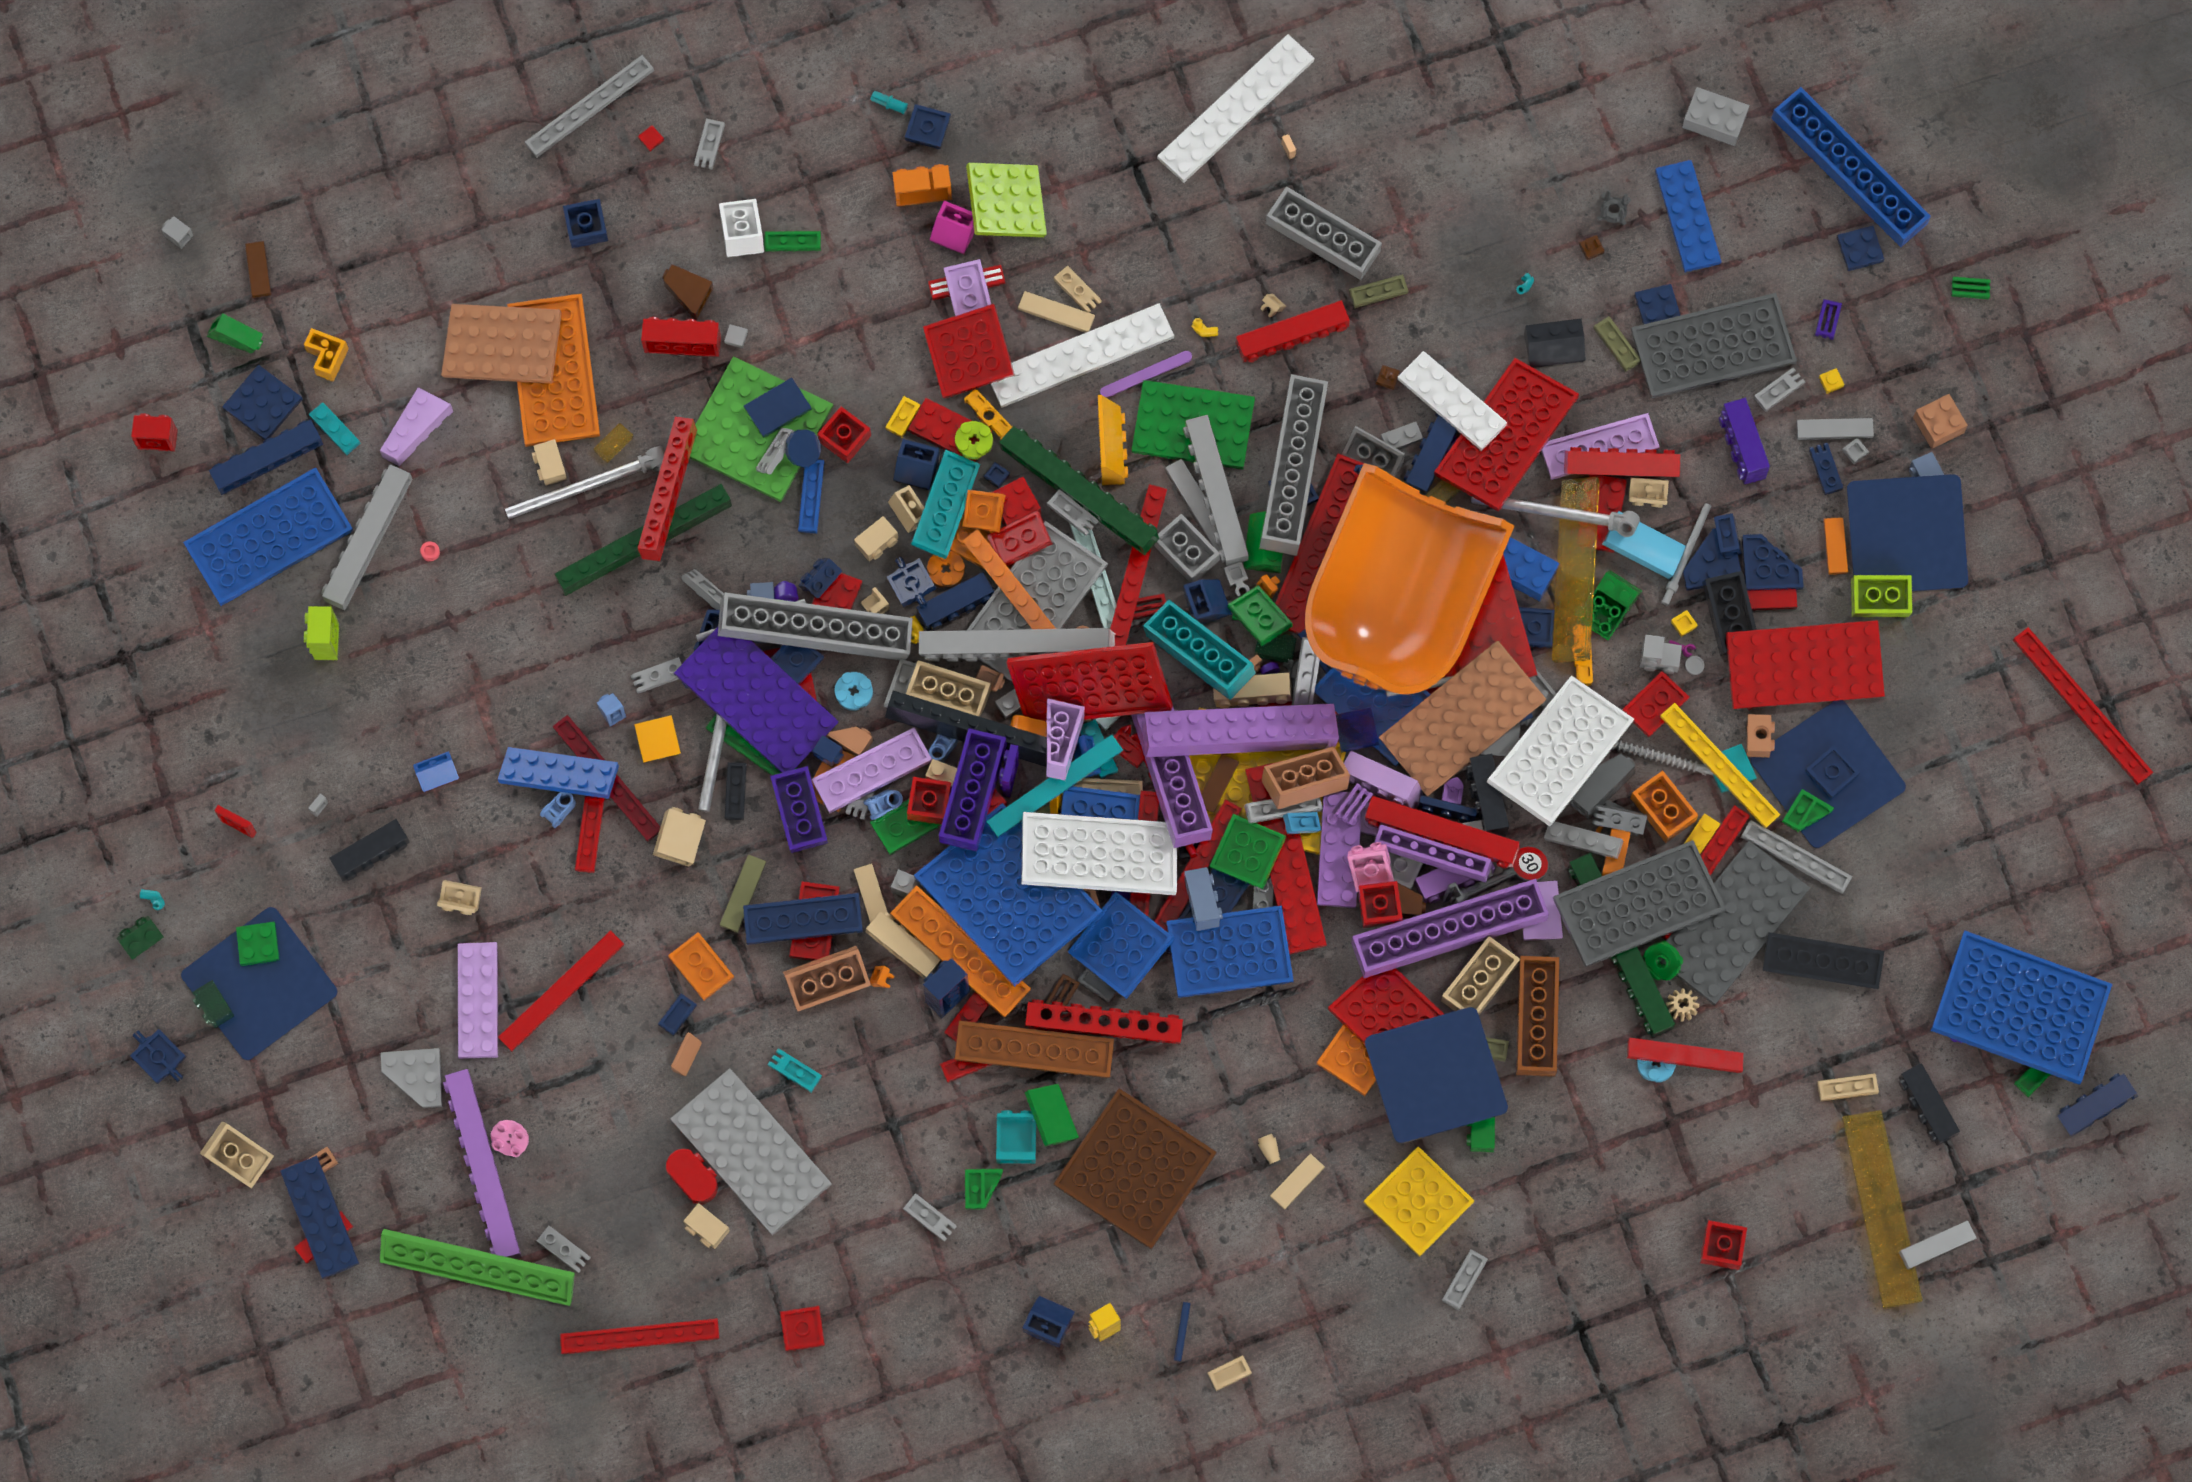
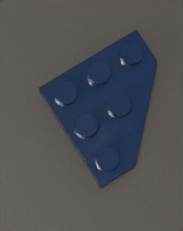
[1683,528,1741,591]
[1742,534,1803,590]

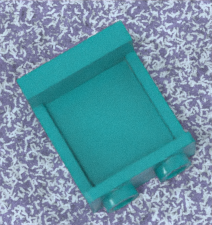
[996,1110,1036,1164]

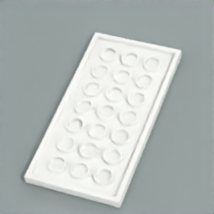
[1487,675,1634,826]
[1022,812,1177,895]

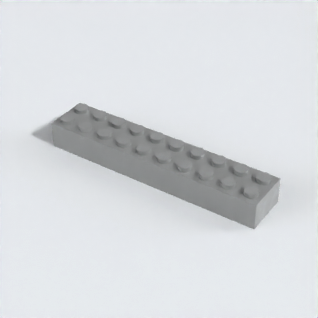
[1259,374,1328,556]
[718,593,913,660]
[919,628,1115,662]

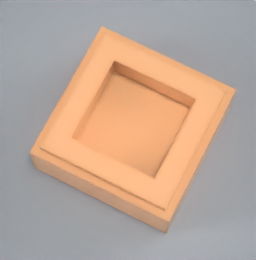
[1282,134,1296,159]

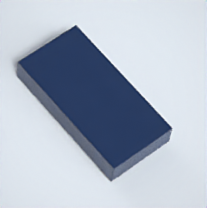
[658,993,697,1036]

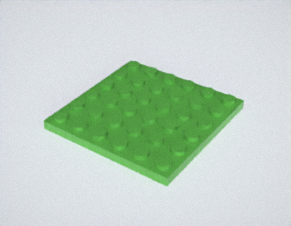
[690,356,834,502]

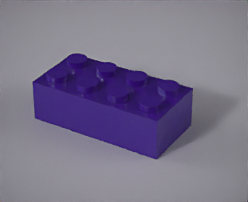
[1719,398,1770,485]
[770,766,828,853]

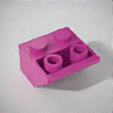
[930,201,975,254]

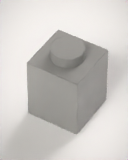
[162,216,194,249]

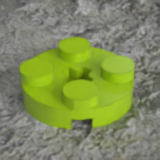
[955,421,993,459]

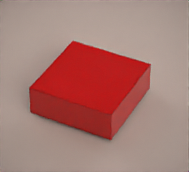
[638,125,664,151]

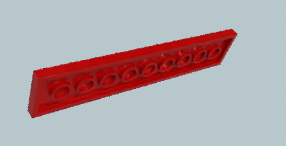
[1275,453,1364,634]
[1245,761,1327,954]

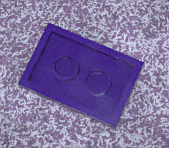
[999,744,1019,798]

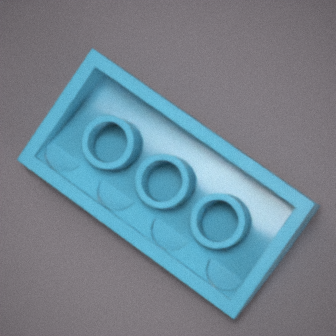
[1602,511,1686,579]

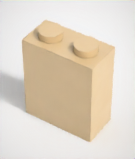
[653,807,706,867]

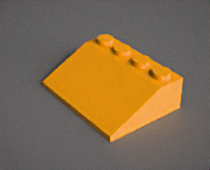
[1098,395,1128,485]

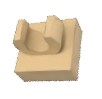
[1261,294,1286,317]

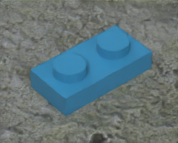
[1283,812,1321,834]

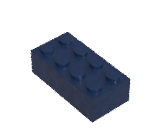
[923,958,970,1019]

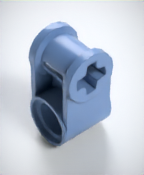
[929,734,959,763]
[863,789,903,820]
[540,792,576,828]

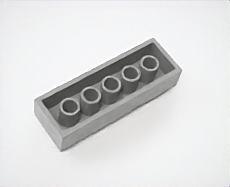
[1266,186,1382,280]

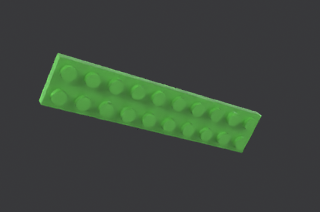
[380,1229,575,1306]

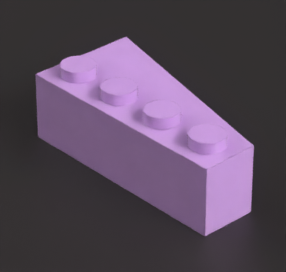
[380,388,453,466]
[1047,699,1085,780]
[1344,751,1424,809]

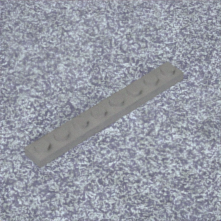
[525,55,654,158]

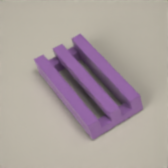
[1335,783,1373,826]

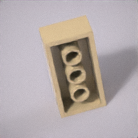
[1441,936,1520,1015]

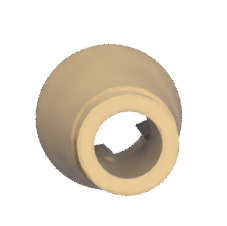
[1258,1134,1280,1164]

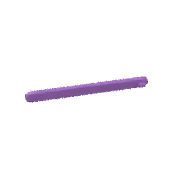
[1100,351,1192,398]

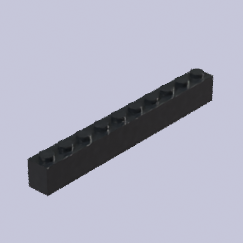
[885,690,1077,767]

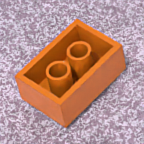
[1630,770,1698,843]

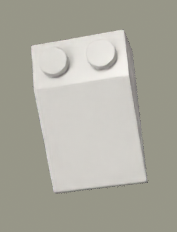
[719,199,764,257]

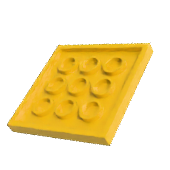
[1363,1147,1475,1257]

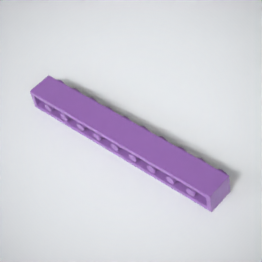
[443,1069,522,1259]

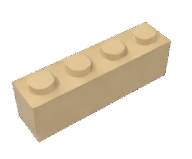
[1213,673,1292,708]
[865,911,941,979]

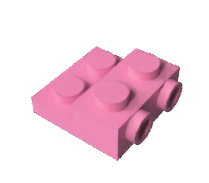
[1347,842,1394,892]

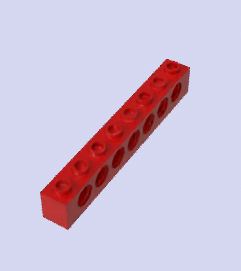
[638,417,697,561]
[1025,999,1183,1044]

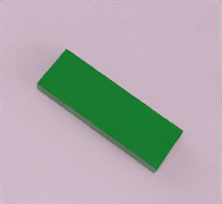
[765,231,821,251]

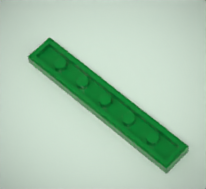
[706,713,796,776]

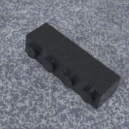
[329,819,410,881]
[1898,1063,1960,1146]

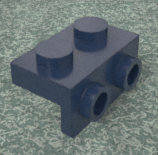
[798,558,842,598]

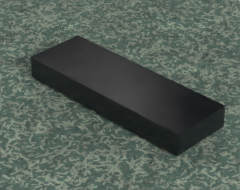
[724,762,747,820]

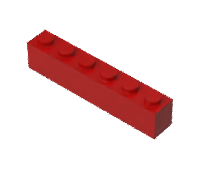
[1236,300,1350,363]
[1564,447,1680,477]

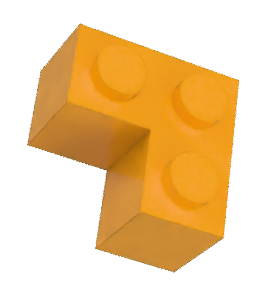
[304,328,349,382]

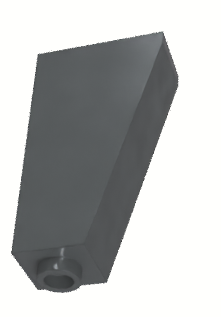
[1569,754,1635,820]

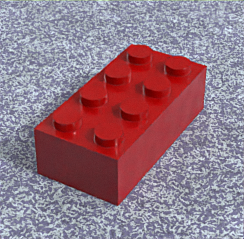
[641,317,721,357]

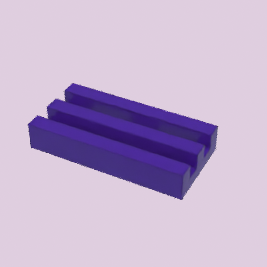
[1815,299,1842,340]

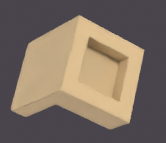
[861,587,890,614]

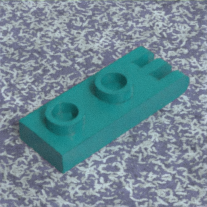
[767,1048,822,1093]

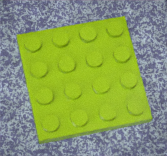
[966,163,1047,237]

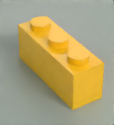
[1089,1303,1121,1342]

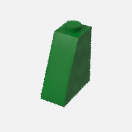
[206,314,263,353]

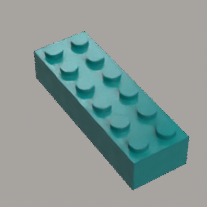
[1143,600,1256,700]

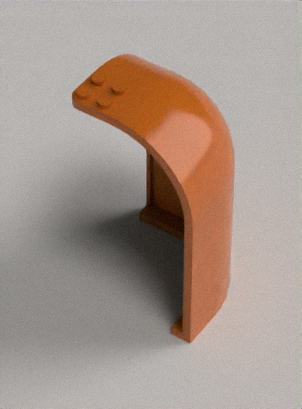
[1305,463,1515,694]

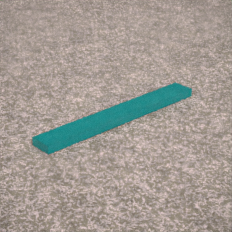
[986,735,1123,838]

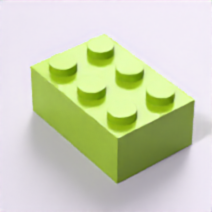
[1851,575,1912,617]
[304,606,339,660]

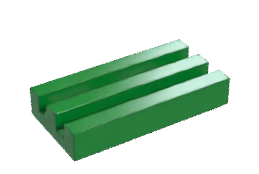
[1951,277,1991,299]

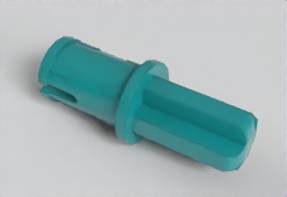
[871,91,908,115]

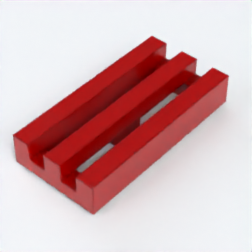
[1133,593,1166,620]

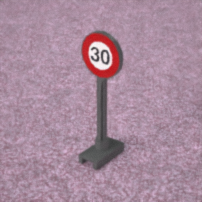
[1442,846,1549,905]

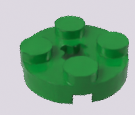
[1644,941,1683,981]

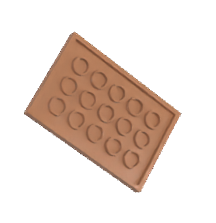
[441,304,562,384]

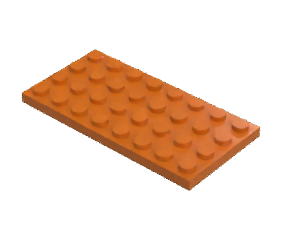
[507,294,600,447]

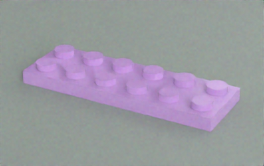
[1541,413,1660,480]
[812,728,932,814]
[458,942,498,1059]

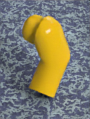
[1192,318,1218,337]
[910,615,924,644]

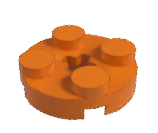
[927,551,965,588]

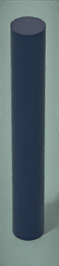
[1174,1302,1191,1362]

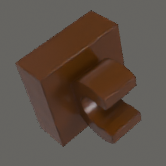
[1579,235,1605,261]
[1376,365,1400,390]

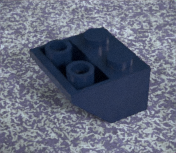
[893,439,940,490]
[1183,579,1232,624]
[1023,1296,1075,1348]

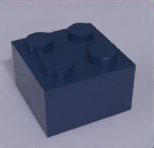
[563,199,608,248]

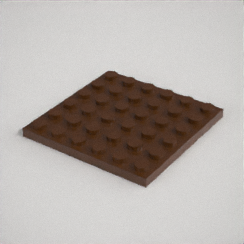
[1054,1088,1217,1250]

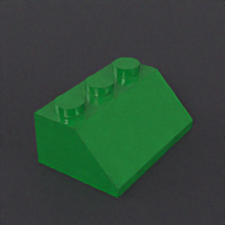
[1243,511,1283,573]

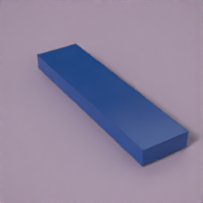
[798,460,824,534]

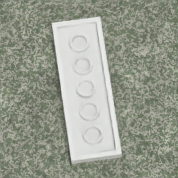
[1398,351,1507,451]

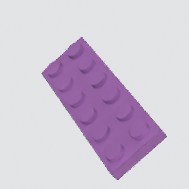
[1317,792,1362,908]

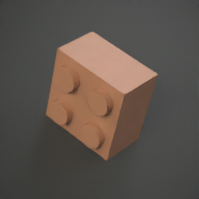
[1913,394,1968,449]

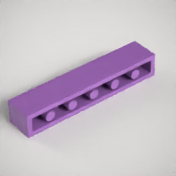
[1374,825,1492,883]

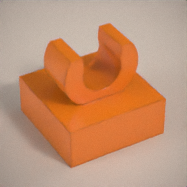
[1255,574,1281,598]
[870,966,894,988]

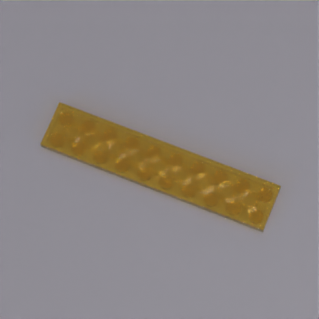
[1552,477,1600,663]
[1842,1110,1923,1309]

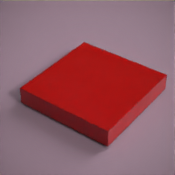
[215,805,257,838]
[780,1306,825,1351]

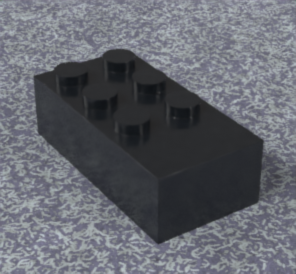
[1702,571,1757,656]
[1465,753,1509,837]

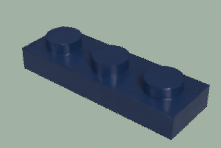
[1417,795,1477,823]

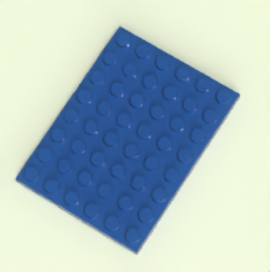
[914,803,1103,987]
[1931,930,2112,1085]

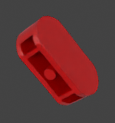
[666,1149,718,1205]

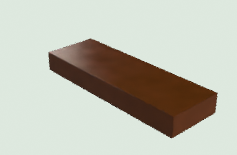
[245,241,271,298]
[1201,754,1239,814]

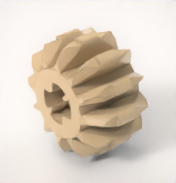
[1666,988,1699,1022]

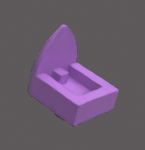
[1441,777,1463,805]

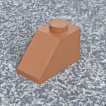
[827,727,873,756]

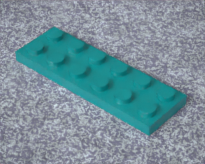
[911,450,980,559]

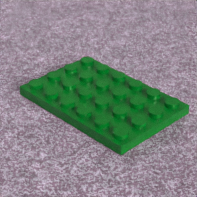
[1132,380,1255,470]

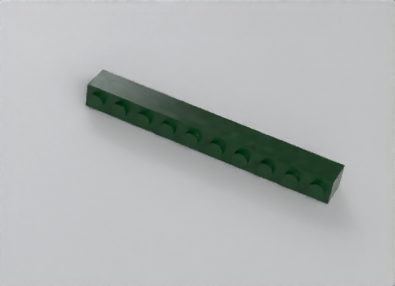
[999,426,1159,556]
[555,484,732,596]
[1567,853,1675,1038]

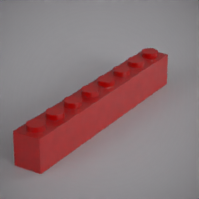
[1365,796,1520,869]

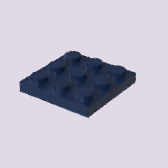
[222,365,303,440]

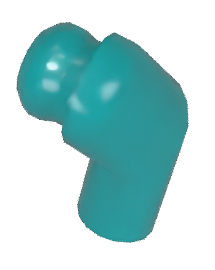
[1516,273,1534,294]
[140,889,165,910]

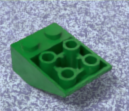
[1577,570,1642,641]

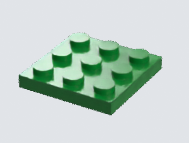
[1210,814,1286,889]

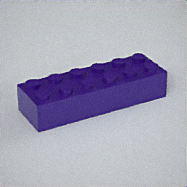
[939,729,1007,852]

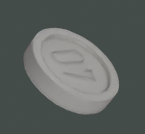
[1685,656,1704,675]

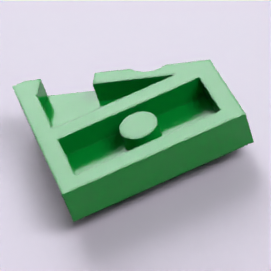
[1782,789,1834,832]
[965,1169,1003,1210]

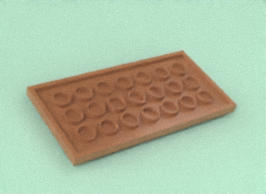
[1379,641,1547,797]

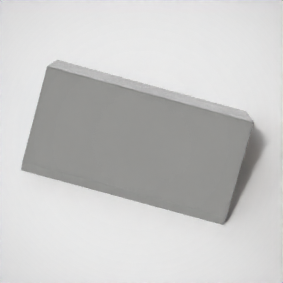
[1342,426,1405,477]

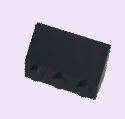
[1524,318,1586,368]

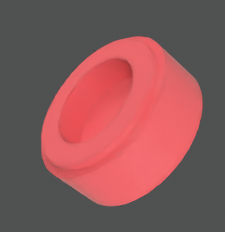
[420,541,440,561]

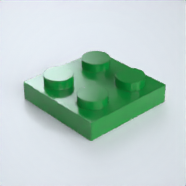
[236,922,280,966]

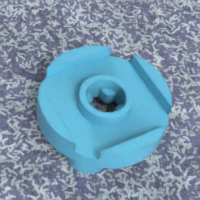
[835,672,873,711]
[1637,1059,1676,1082]

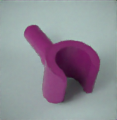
[1669,640,1696,657]

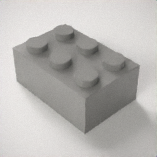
[1682,87,1749,146]
[1154,514,1220,583]

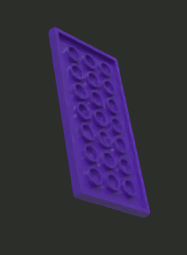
[674,627,839,773]

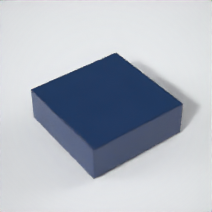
[984,462,1010,489]

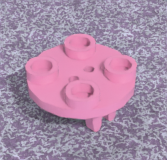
[491,1120,529,1157]

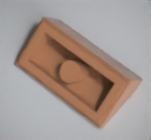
[671,1032,702,1076]

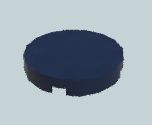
[785,429,821,467]

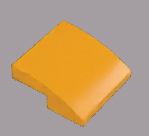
[634,715,681,763]

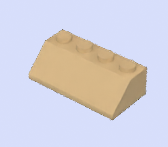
[906,660,991,717]

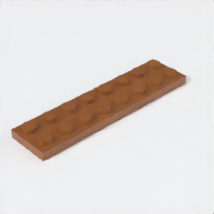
[955,1021,1114,1078]

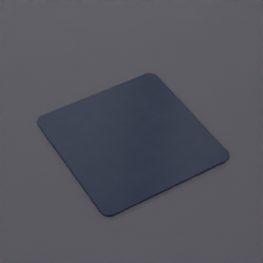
[1847,474,1968,591]
[1751,700,1906,848]
[181,907,338,1060]
[1365,1007,1508,1143]

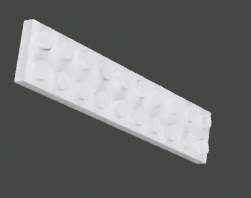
[1157,34,1314,183]
[991,304,1174,408]

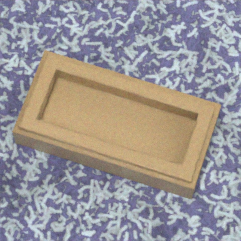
[1207,1355,1252,1391]

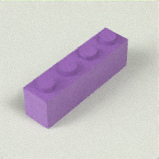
[1415,862,1495,904]

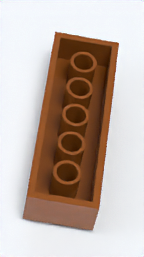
[1516,956,1559,1077]

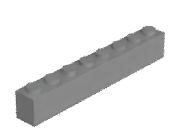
[1183,415,1248,566]
[321,465,412,610]

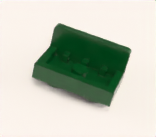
[116,916,164,960]

